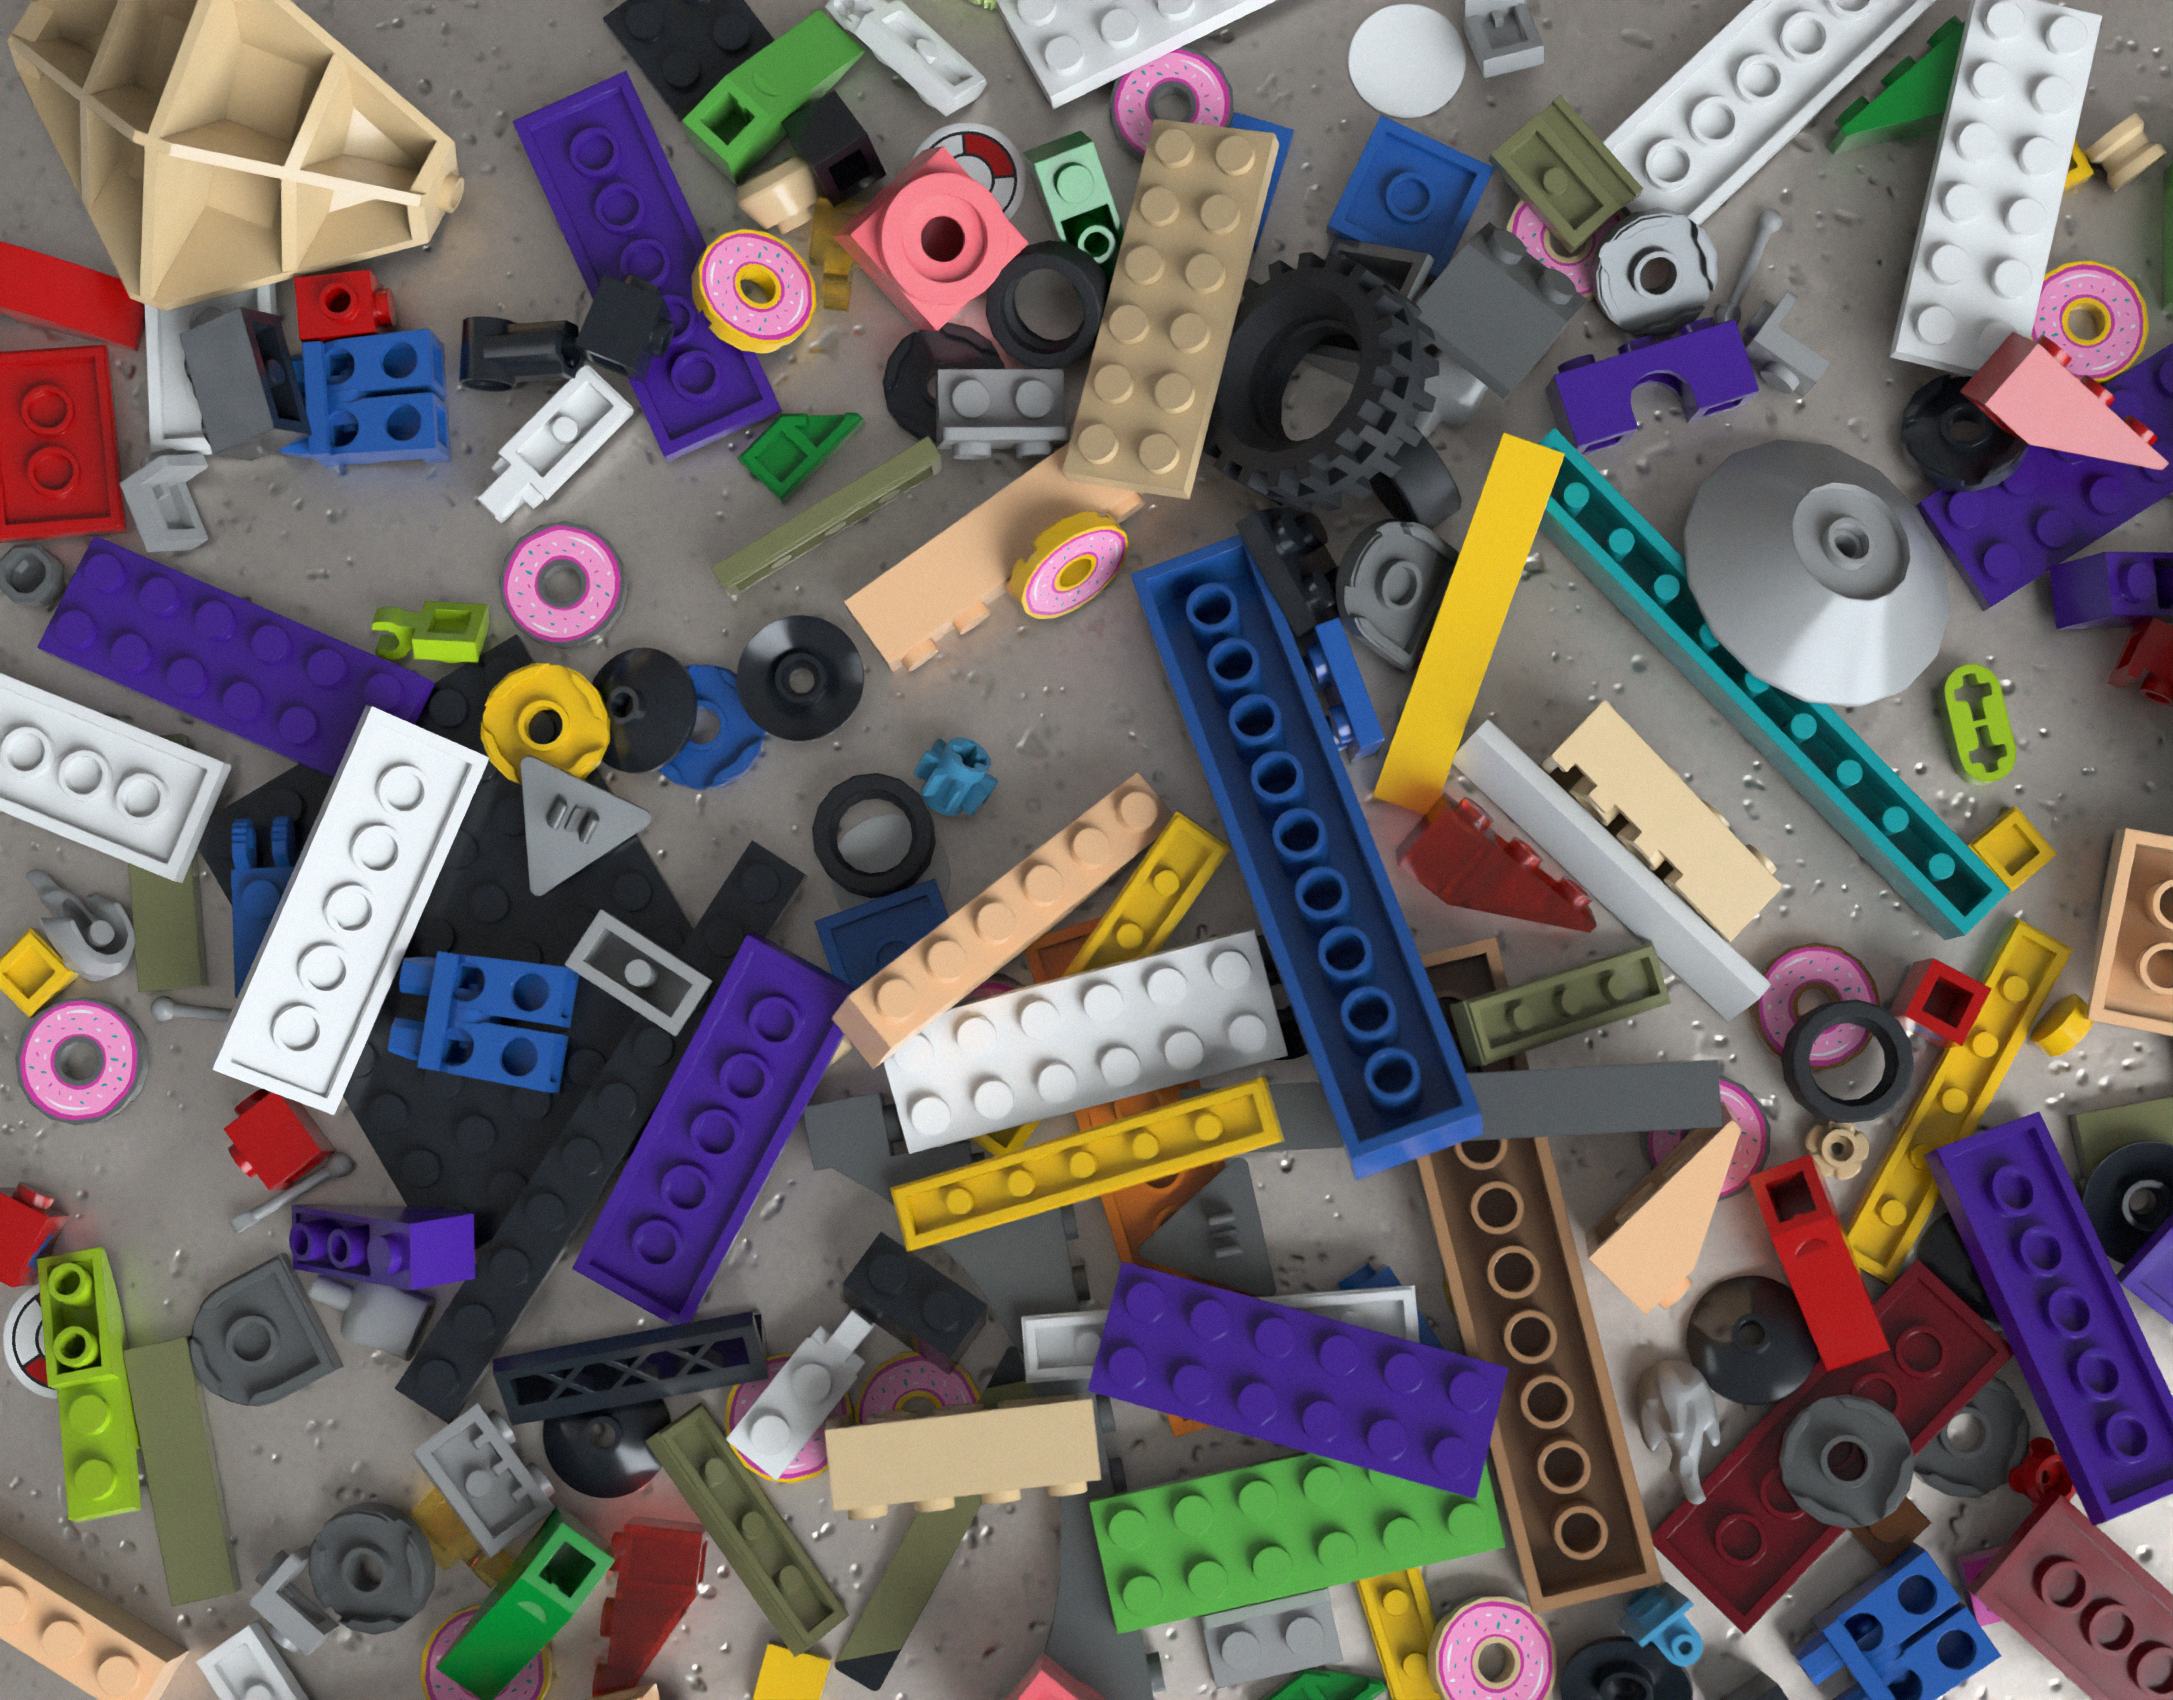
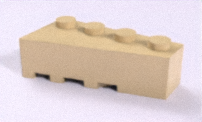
[1538,700,1783,943]
[825,1392,1101,1520]

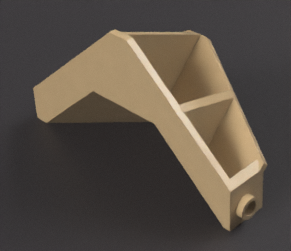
[7,0,464,311]

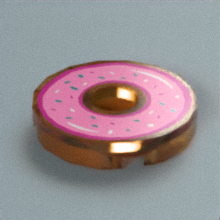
[1748,943,1881,1071]

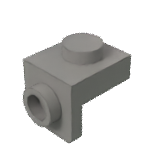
[1462,0,1544,79]
[1743,290,1831,397]
[119,449,209,552]
[248,1545,340,1655]

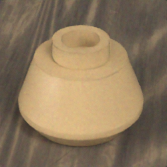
[736,154,818,235]

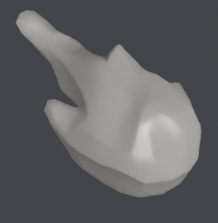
[26,869,136,982]
[1636,1359,1720,1505]

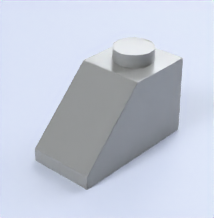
[565,909,712,1036]

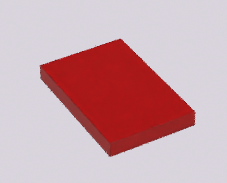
[0,344,127,543]

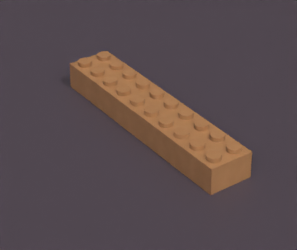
[1415,937,1663,1614]

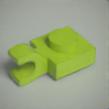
[371,601,490,663]

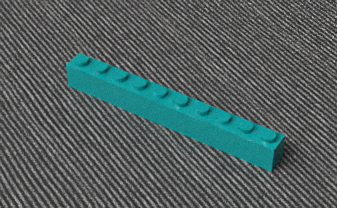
[1538,427,2011,940]

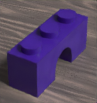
[1545,317,1759,456]

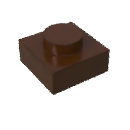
[1846,1496,1931,1568]

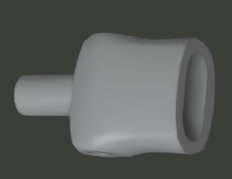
[1414,348,1488,439]
[309,1274,436,1361]

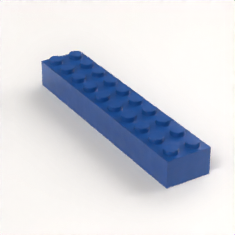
[1130,534,1483,1180]

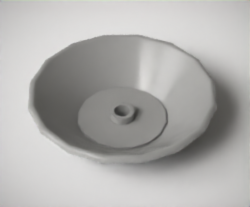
[1683,439,1951,707]

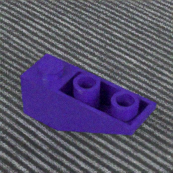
[2049,552,2173,629]
[289,1204,475,1290]

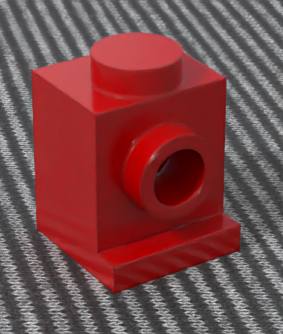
[2107,617,2173,707]

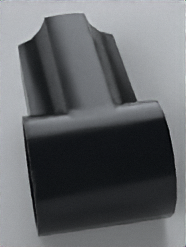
[459,316,585,392]

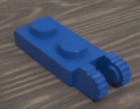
[231,816,297,999]

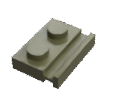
[1488,95,1643,254]

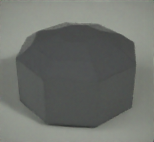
[0,544,64,607]

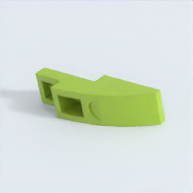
[37,1247,142,1522]

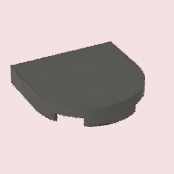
[1336,518,1459,671]
[188,1253,344,1406]

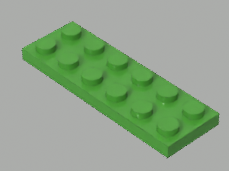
[1089,1451,1506,1634]

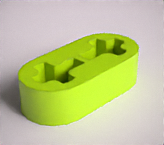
[1936,664,2016,785]

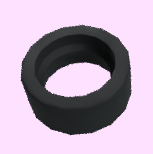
[986,240,1110,369]
[1369,425,1461,530]
[812,773,936,898]
[1781,999,1914,1123]

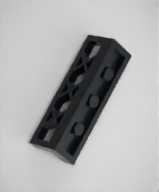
[493,1311,769,1426]

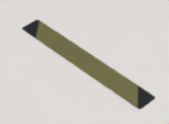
[835,1346,1037,1691]

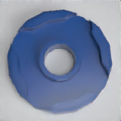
[657,664,767,791]

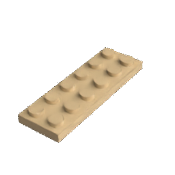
[1062,119,1280,500]

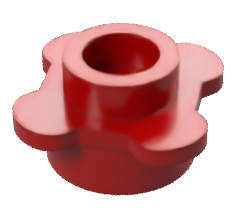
[2008,1437,2076,1510]

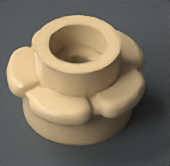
[1805,1120,1869,1180]

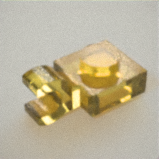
[809,197,869,312]
[409,1487,515,1588]

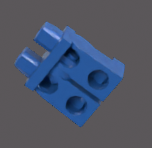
[279,328,451,468]
[388,951,579,1093]
[1791,1542,2001,1700]

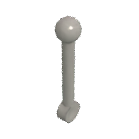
[1715,209,1783,325]
[150,996,232,1021]
[229,1152,352,1234]

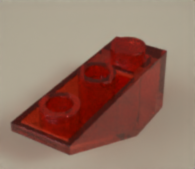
[1396,792,1597,933]
[592,1516,709,1697]

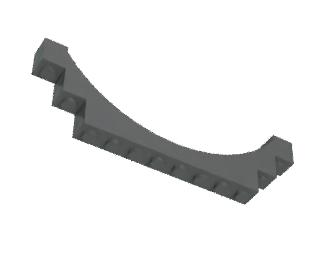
[803,1092,1166,1700]

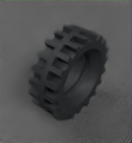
[1202,252,1439,513]

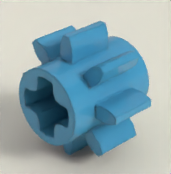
[913,738,998,816]

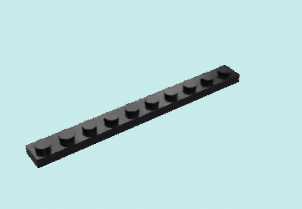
[394,840,808,1424]

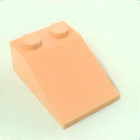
[2086,828,2173,1036]
[1585,1101,1742,1315]

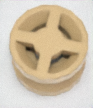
[2084,113,2167,193]

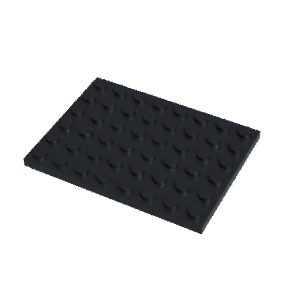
[198,634,694,1251]

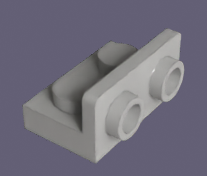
[935,369,1070,460]
[411,1403,555,1560]
[1200,1587,1343,1689]

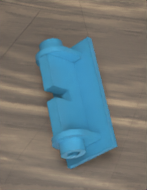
[1616,1582,1703,1666]

